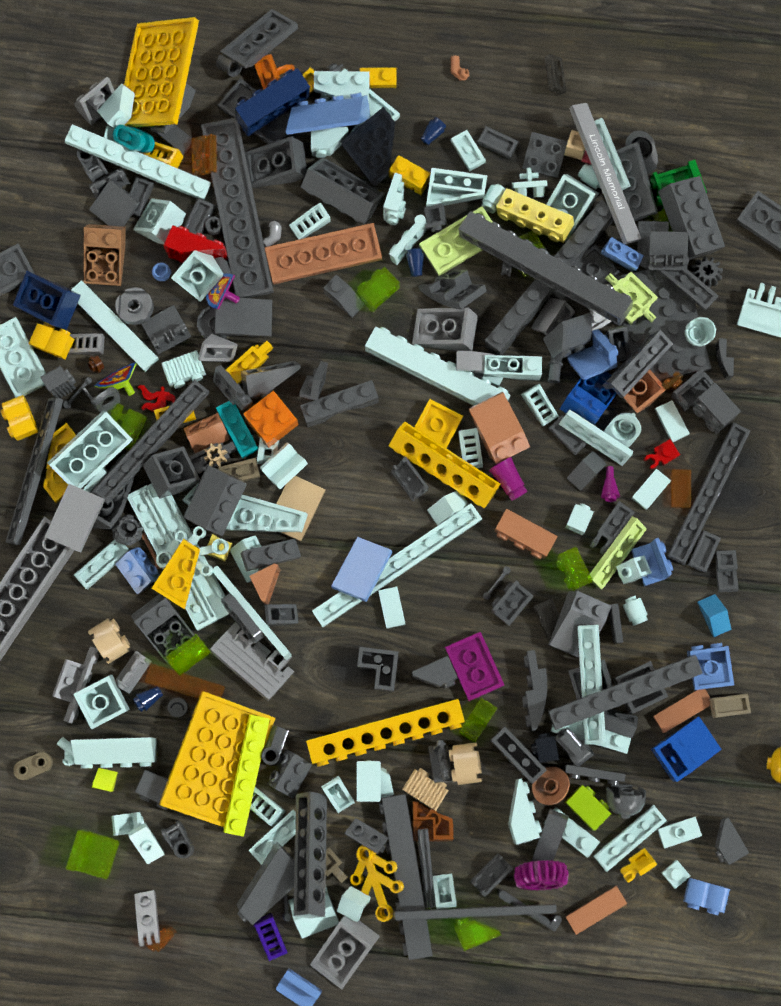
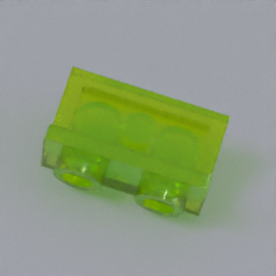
[556,547,593,591]
[165,634,211,676]

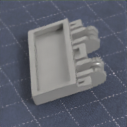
[210,622,294,701]

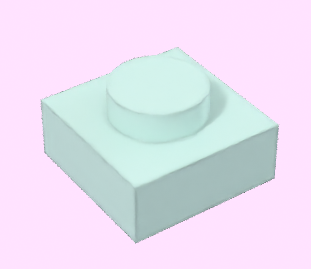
[662,860,690,889]

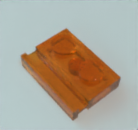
[191,134,217,176]

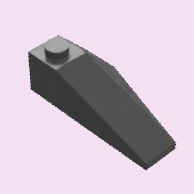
[91,453,135,529]

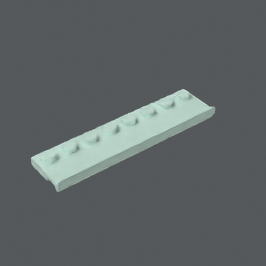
[127,483,229,631]

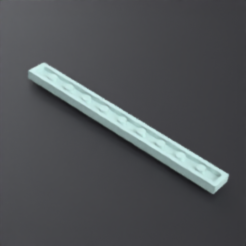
[312,503,482,627]

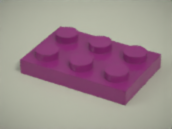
[445,632,504,701]

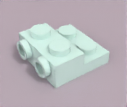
[383,173,406,225]

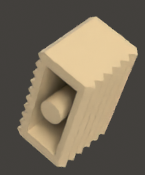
[402,768,448,811]

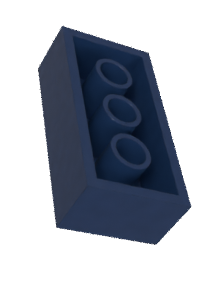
[235,68,310,136]

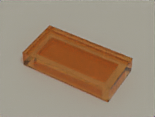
[671,469,691,509]

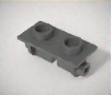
[89,168,130,199]
[428,740,453,783]
[344,818,389,854]

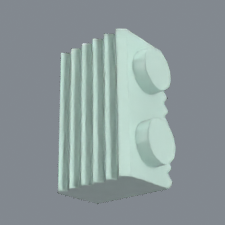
[161,350,206,389]

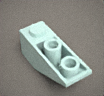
[484,355,542,381]

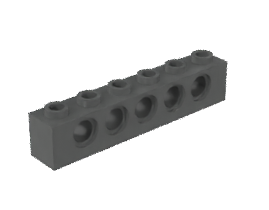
[294,792,327,919]

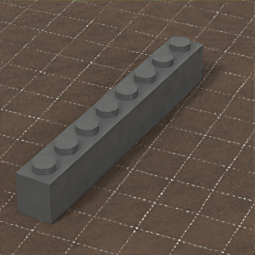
[379,794,433,960]

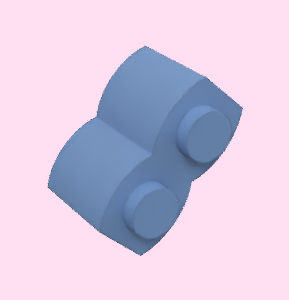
[683,878,730,915]

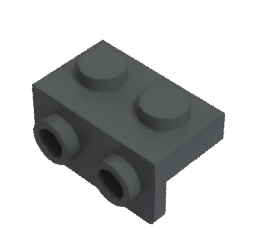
[491,580,533,626]
[268,749,312,798]

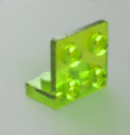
[66,829,120,879]

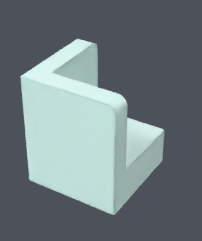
[337,886,371,922]

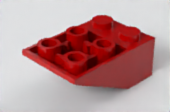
[164,225,228,263]

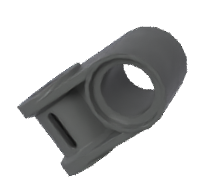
[77,149,108,183]
[161,819,194,858]

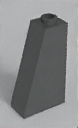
[236,842,295,925]

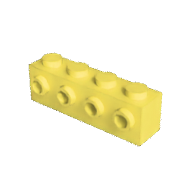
[496,188,574,243]

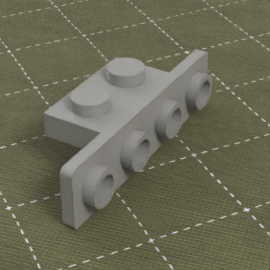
[52,647,99,724]

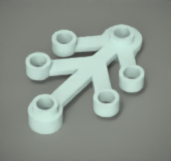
[156,526,229,578]

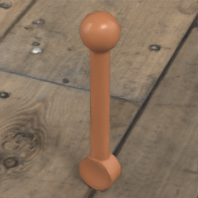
[142,532,160,569]

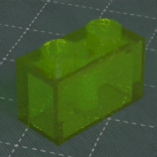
[357,267,400,312]

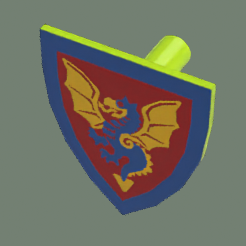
[94,362,137,396]

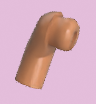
[451,56,470,80]

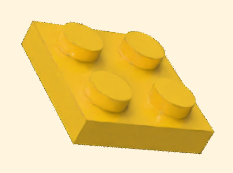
[414,399,463,449]

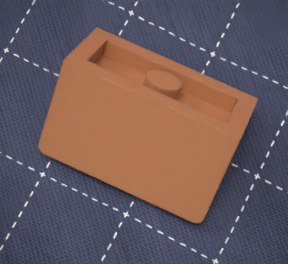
[184,413,230,454]

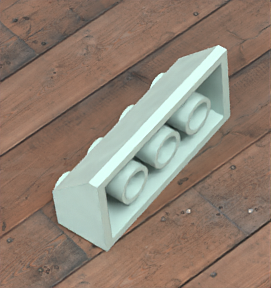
[47,410,133,489]
[71,737,157,769]

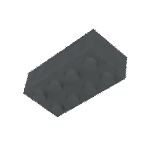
[658,176,725,260]

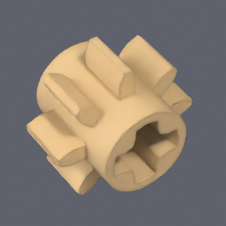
[204,443,228,467]

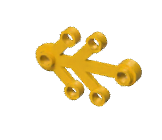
[350,845,404,922]

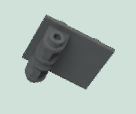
[522,132,568,178]
[649,231,689,270]
[141,305,192,355]

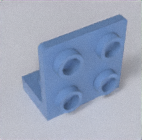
[631,538,673,586]

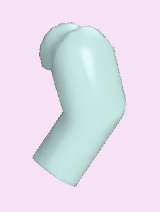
[57,737,75,766]

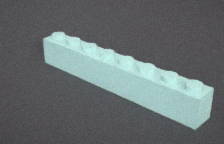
[365,326,510,406]

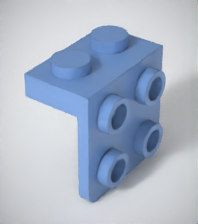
[567,329,618,380]

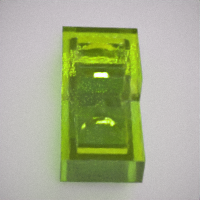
[458,697,497,743]

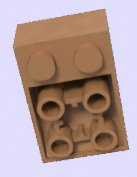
[84,224,126,286]

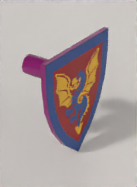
[206,273,240,310]

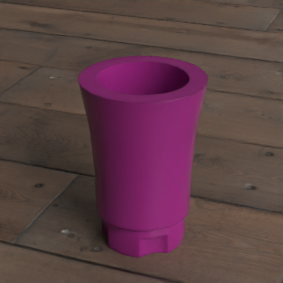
[488,457,528,501]

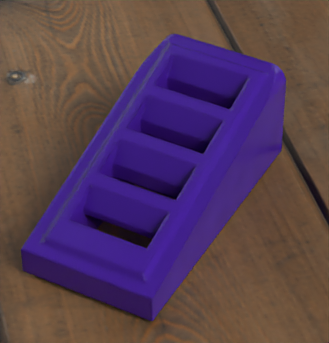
[254,913,288,961]

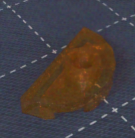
[662,371,683,390]

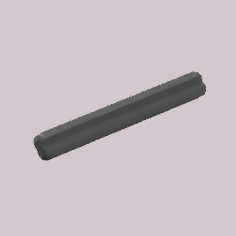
[417,828,436,908]

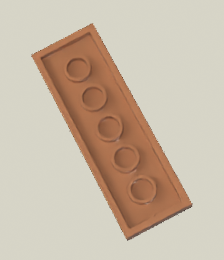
[265,223,382,285]

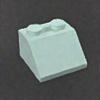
[133,199,186,244]
[73,675,130,729]

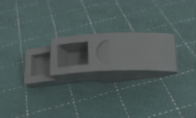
[522,650,547,731]

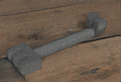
[497,889,562,932]

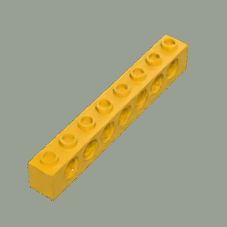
[306,699,465,767]

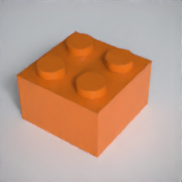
[243,390,299,448]

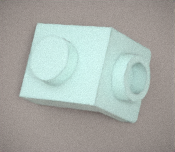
[112,812,144,836]

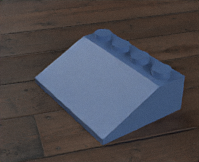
[286,92,371,135]

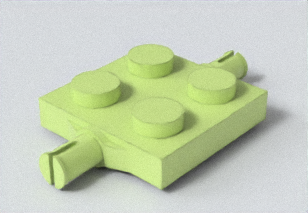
[605,272,658,325]

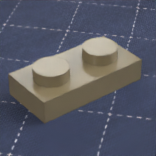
[218,458,260,481]

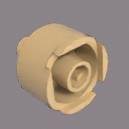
[88,618,130,664]
[449,742,482,785]

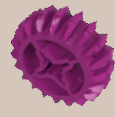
[514,860,569,891]

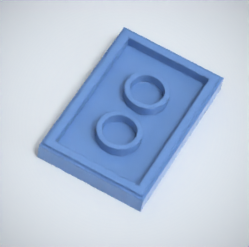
[332,537,392,602]

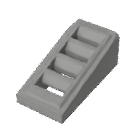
[68,333,105,355]

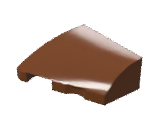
[413,801,453,842]

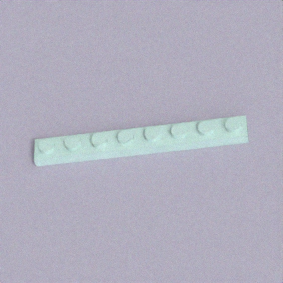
[65,125,211,200]

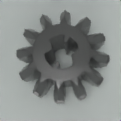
[691,256,723,288]

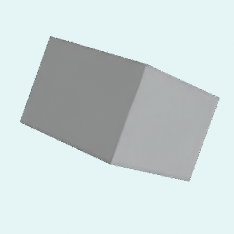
[198,334,238,362]

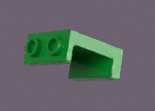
[649,160,707,212]

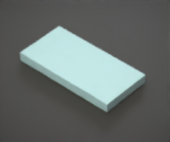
[0,317,46,398]

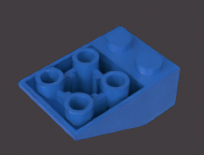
[560,372,617,426]
[651,716,722,782]

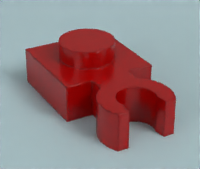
[644,439,680,470]

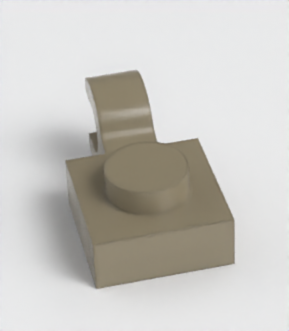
[326,848,348,883]

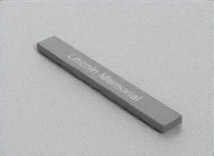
[569,103,642,244]

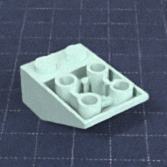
[508,779,542,844]

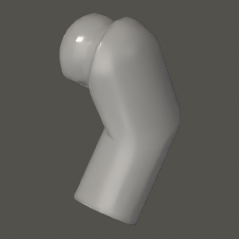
[263,221,282,247]

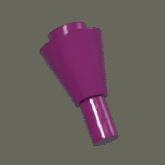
[601,466,620,502]

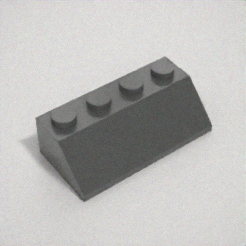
[301,158,386,224]

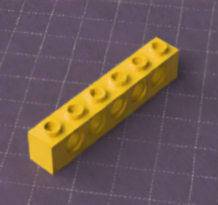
[389,422,500,509]

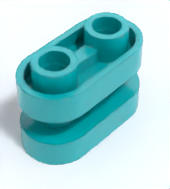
[113,124,155,153]

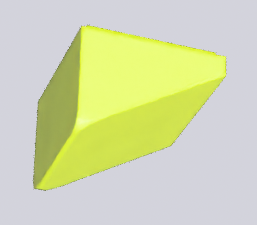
[92,768,118,792]

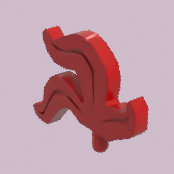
[137,385,176,413]

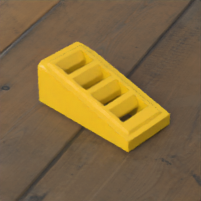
[142,142,183,169]

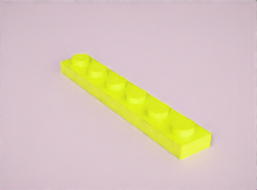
[223,714,270,836]

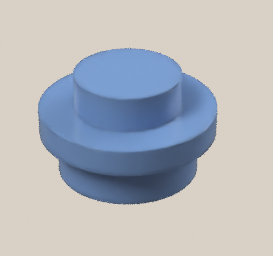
[152,263,171,281]

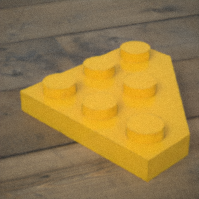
[43,423,76,503]

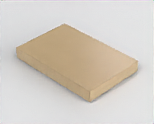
[277,476,326,542]

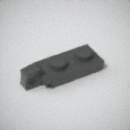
[213,365,252,410]
[189,441,237,475]

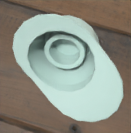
[604,412,641,448]

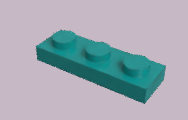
[216,401,258,458]

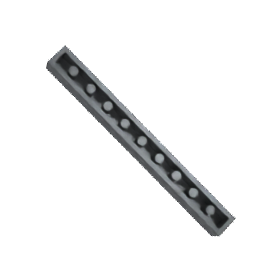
[485,199,614,355]
[458,211,633,326]

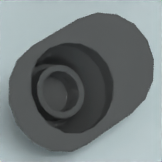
[625,130,658,175]

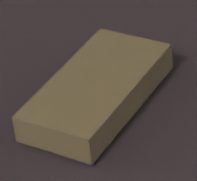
[709,694,751,718]

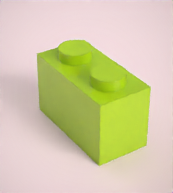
[564,785,611,831]

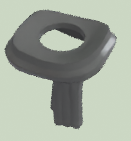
[83,387,120,413]

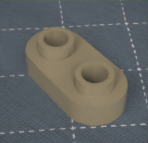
[13,752,53,780]

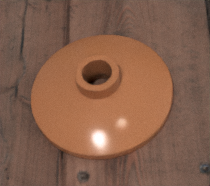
[532,767,569,805]

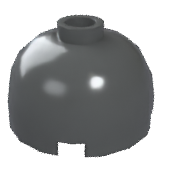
[606,784,646,819]

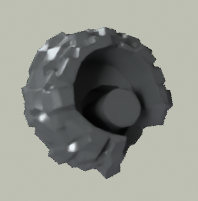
[112,515,144,546]

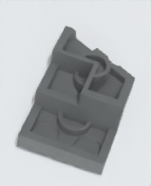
[418,269,487,309]

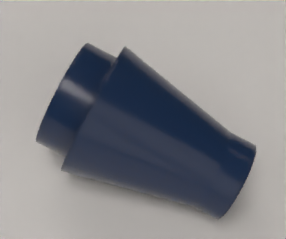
[420,117,446,146]
[406,249,424,277]
[133,686,163,712]

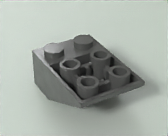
[131,594,200,665]

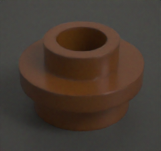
[87,355,104,374]

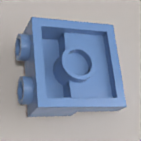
[687,643,734,690]

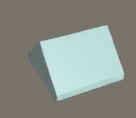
[171,250,223,302]
[288,887,339,938]

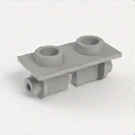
[115,651,152,694]

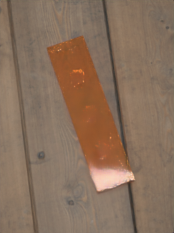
[145,663,225,699]

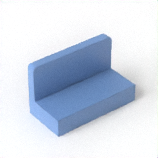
[276,968,322,1006]

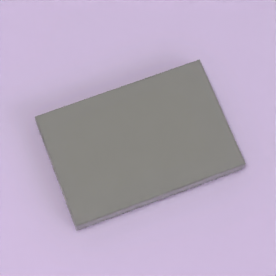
[45,484,105,553]

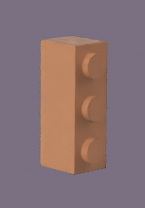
[494,509,558,559]

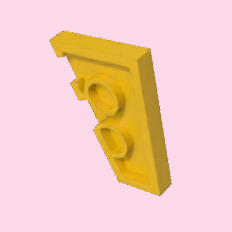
[152,539,200,609]

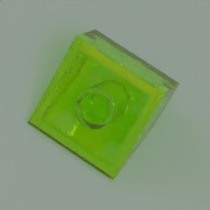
[453,917,501,951]

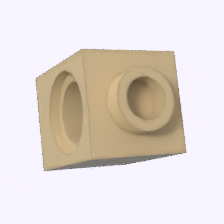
[564,130,585,160]

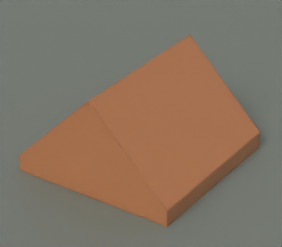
[623,370,667,413]
[250,564,280,605]

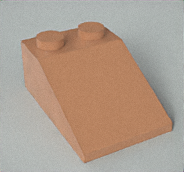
[469,392,530,464]

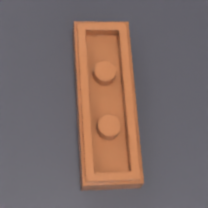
[653,689,710,733]
[565,886,627,935]

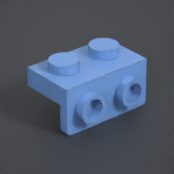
[600,237,644,272]
[115,547,160,595]

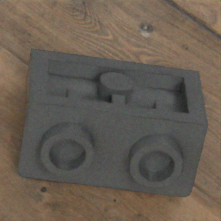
[299,361,328,401]

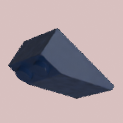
[13,271,81,329]

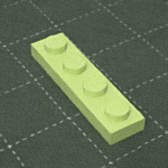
[587,516,646,590]

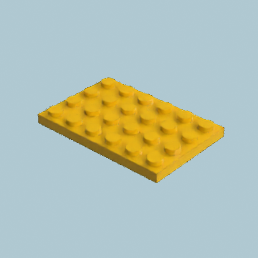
[124,17,199,127]
[159,691,275,827]

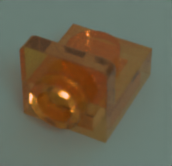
[144,926,177,952]

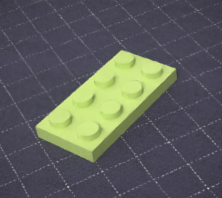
[419,206,492,276]

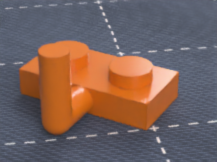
[255,54,295,90]

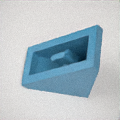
[697,594,732,637]

